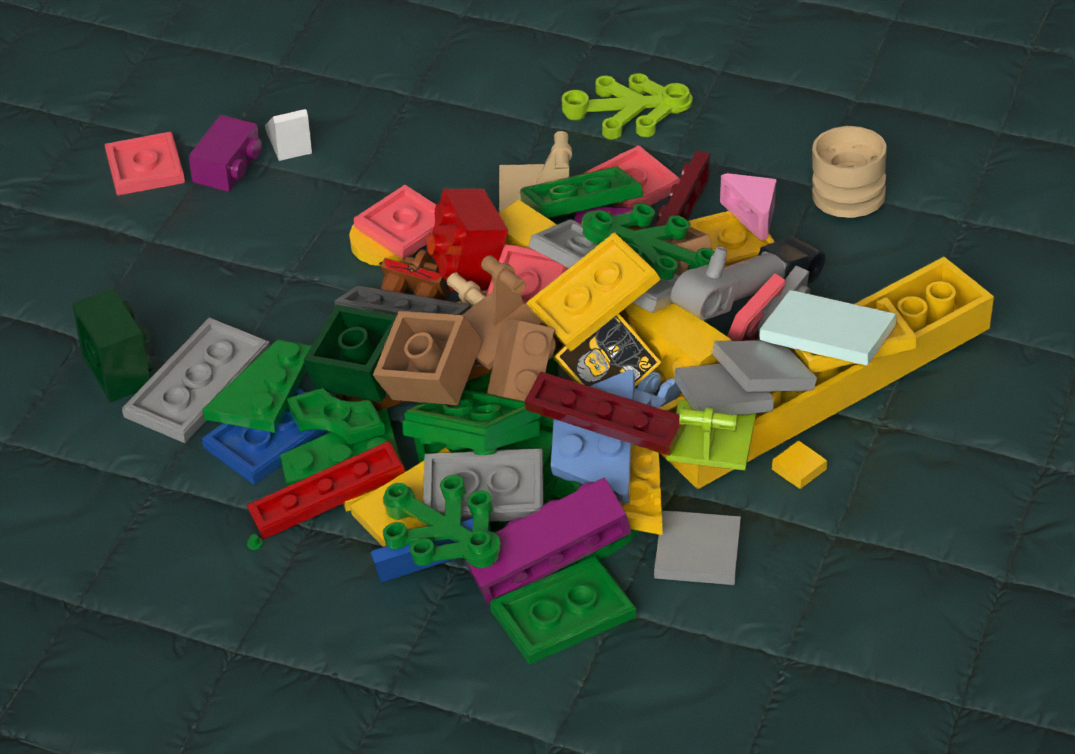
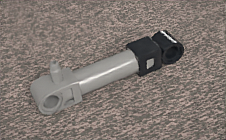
[670,236,825,321]

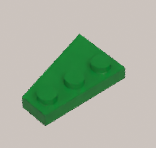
[280,408,401,487]

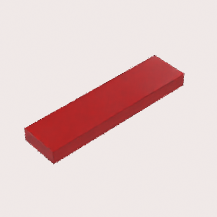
[247,441,405,540]

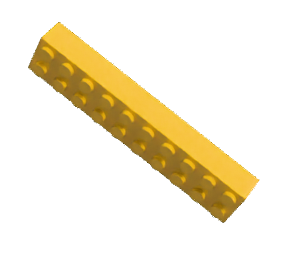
[659,257,994,489]

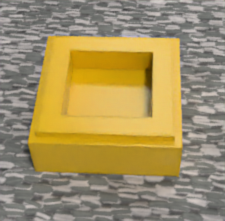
[772,441,827,489]

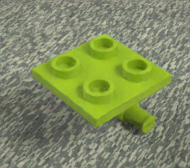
[667,400,756,471]

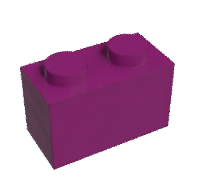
[189,115,262,192]

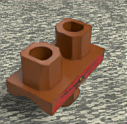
[380,250,450,301]

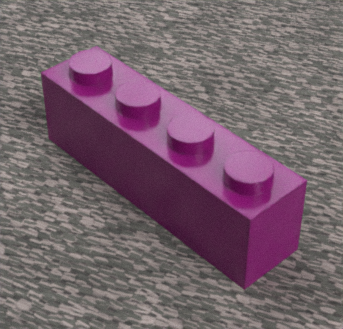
[464,477,631,605]

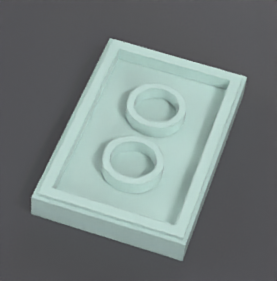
[760,290,896,366]

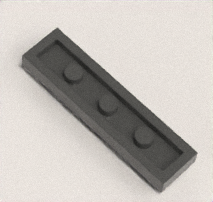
[334,286,471,315]

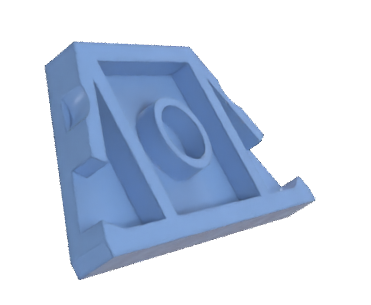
[551,370,635,503]

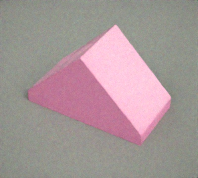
[720,173,776,241]

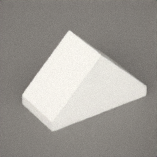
[265,109,312,161]

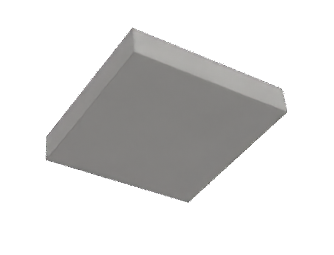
[712,340,817,392]
[674,364,774,415]
[654,510,741,585]

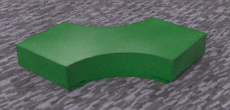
[287,388,385,445]

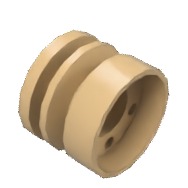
[812,126,887,218]

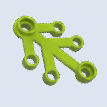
[562,73,693,140]

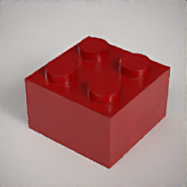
[427,189,508,291]

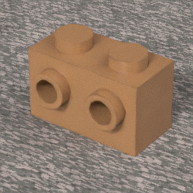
[487,319,555,401]

